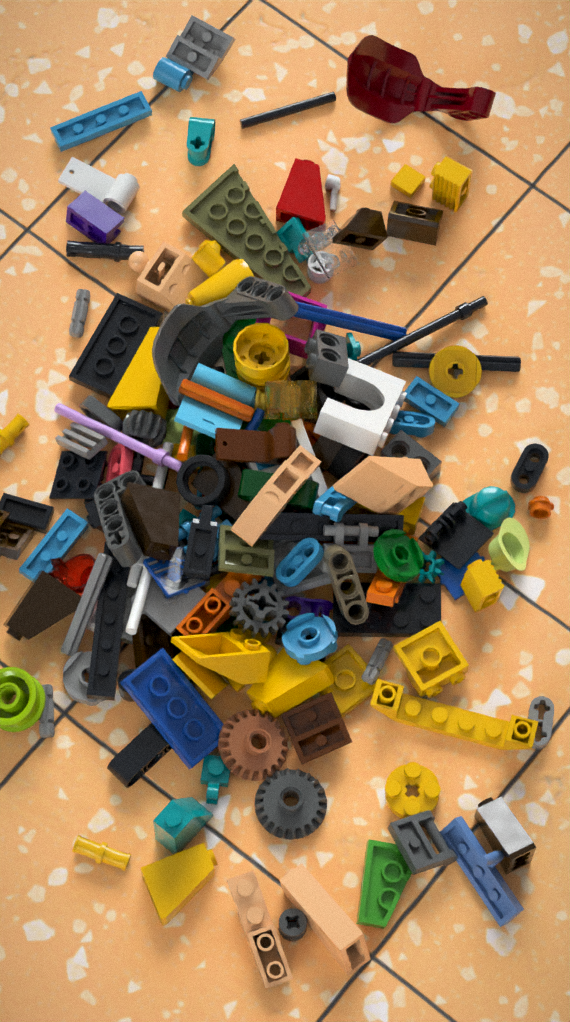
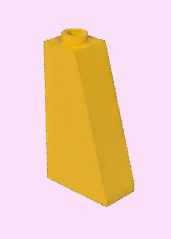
[107,327,170,421]

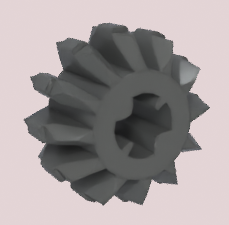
[122,410,167,448]

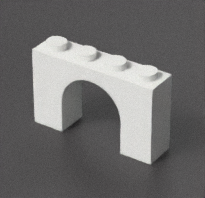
[313,358,407,456]

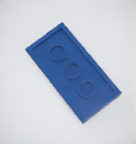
[120,648,224,770]

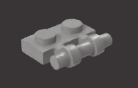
[321,522,379,573]

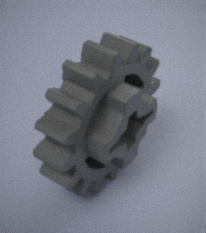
[229,578,289,638]

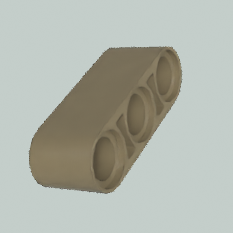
[323,544,369,625]

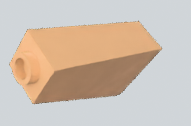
[279,864,371,976]

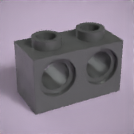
[305,329,349,388]
[380,430,442,482]

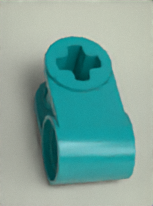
[186,117,216,166]

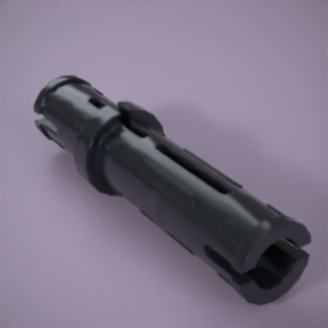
[66,240,144,262]

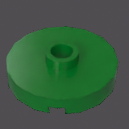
[373,529,424,583]

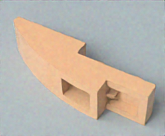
[231,445,321,546]
[227,870,293,989]

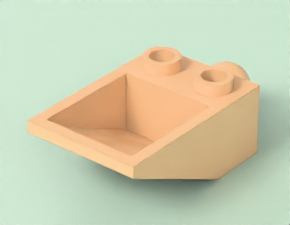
[128,241,210,312]
[333,456,433,514]

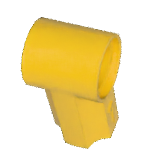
[191,240,226,277]

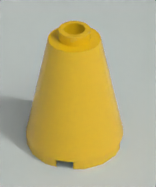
[185,258,254,306]

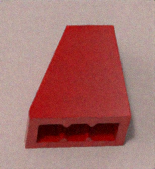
[276,158,326,235]

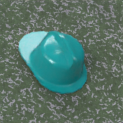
[463,486,515,531]

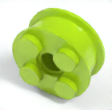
[0,667,46,732]

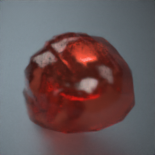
[48,554,96,594]

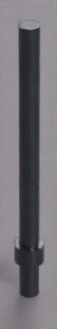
[355,296,488,366]

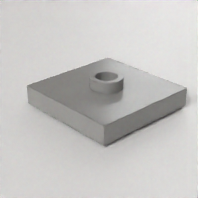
[131,577,206,636]

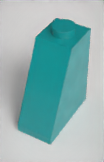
[153,797,213,854]

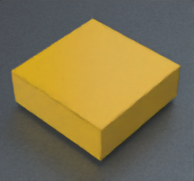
[390,164,426,198]

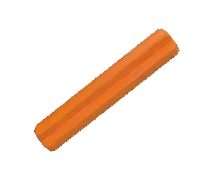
[178,379,254,422]

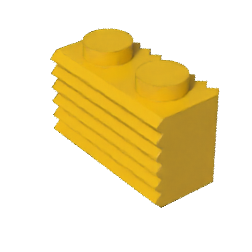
[429,156,473,212]
[460,559,504,613]

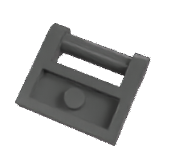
[387,810,458,875]

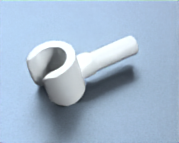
[325,174,341,211]

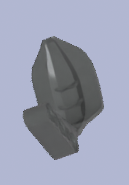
[152,276,299,406]

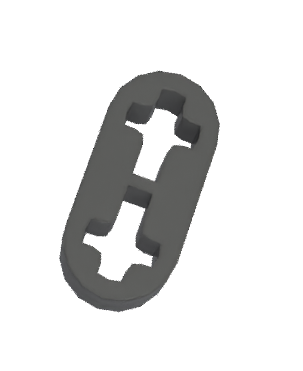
[79,395,123,432]

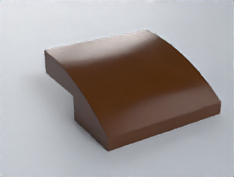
[281,692,352,765]

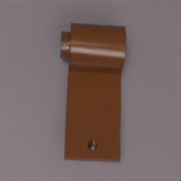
[215,422,297,465]

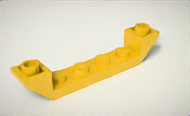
[370,679,539,750]

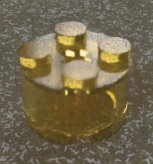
[264,380,318,420]

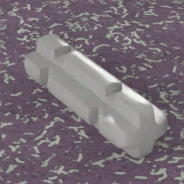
[69,289,91,338]
[362,638,393,685]
[39,684,55,738]

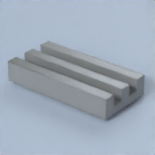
[55,422,108,460]

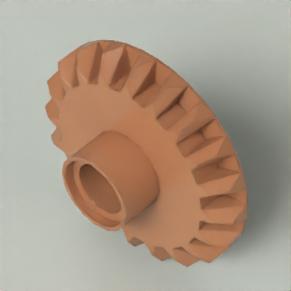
[218,709,289,781]

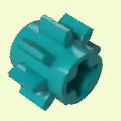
[418,550,444,583]

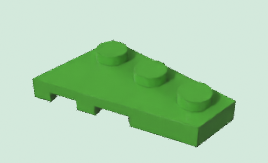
[356,839,412,929]

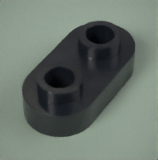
[510,443,549,493]

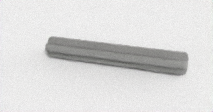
[61,553,113,656]

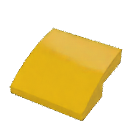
[172,651,229,700]

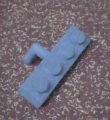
[440,816,524,927]

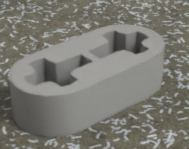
[527,696,554,750]

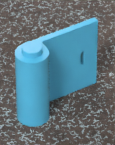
[174,363,256,438]

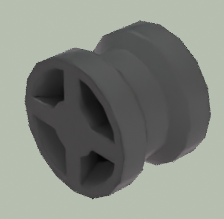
[278,908,307,942]

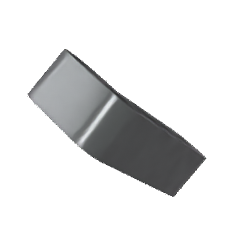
[94,470,147,567]

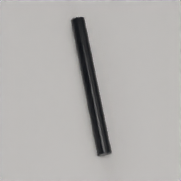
[239,91,336,129]

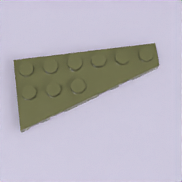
[182,164,311,297]

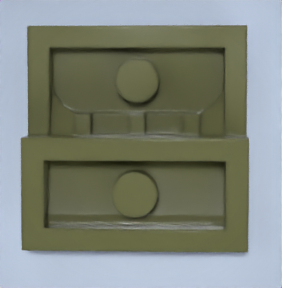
[218,525,275,577]

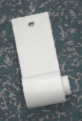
[58,157,140,214]

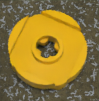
[429,345,482,398]
[384,762,441,818]

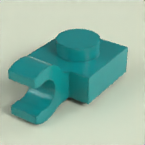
[277,217,314,263]
[200,755,230,805]

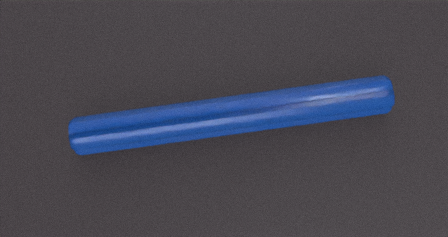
[293,301,407,341]

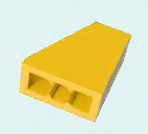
[246,648,335,718]
[141,842,218,926]

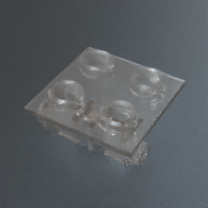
[298,220,360,278]

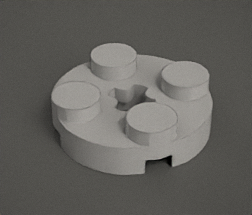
[63,651,118,706]

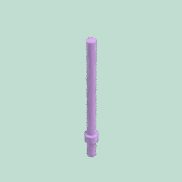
[54,403,183,472]

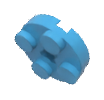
[282,613,338,665]

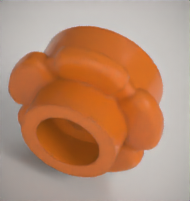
[528,496,554,519]

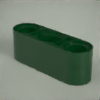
[237,469,319,512]

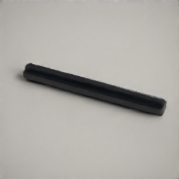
[392,351,521,372]

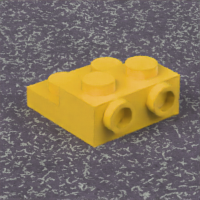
[393,621,469,698]

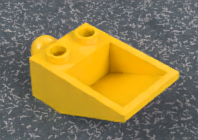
[171,629,277,685]

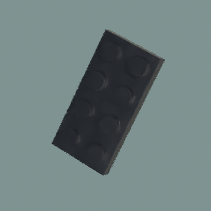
[69,293,163,399]
[333,582,441,637]

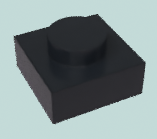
[85,500,104,533]

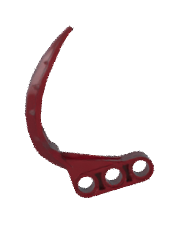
[346,35,496,124]

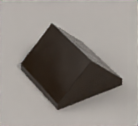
[386,201,444,246]

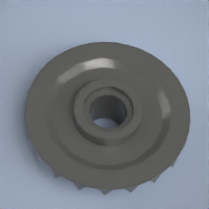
[254,768,327,840]

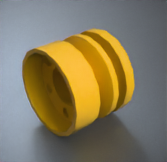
[233,323,290,392]

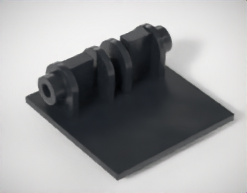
[49,451,108,505]
[418,501,494,570]

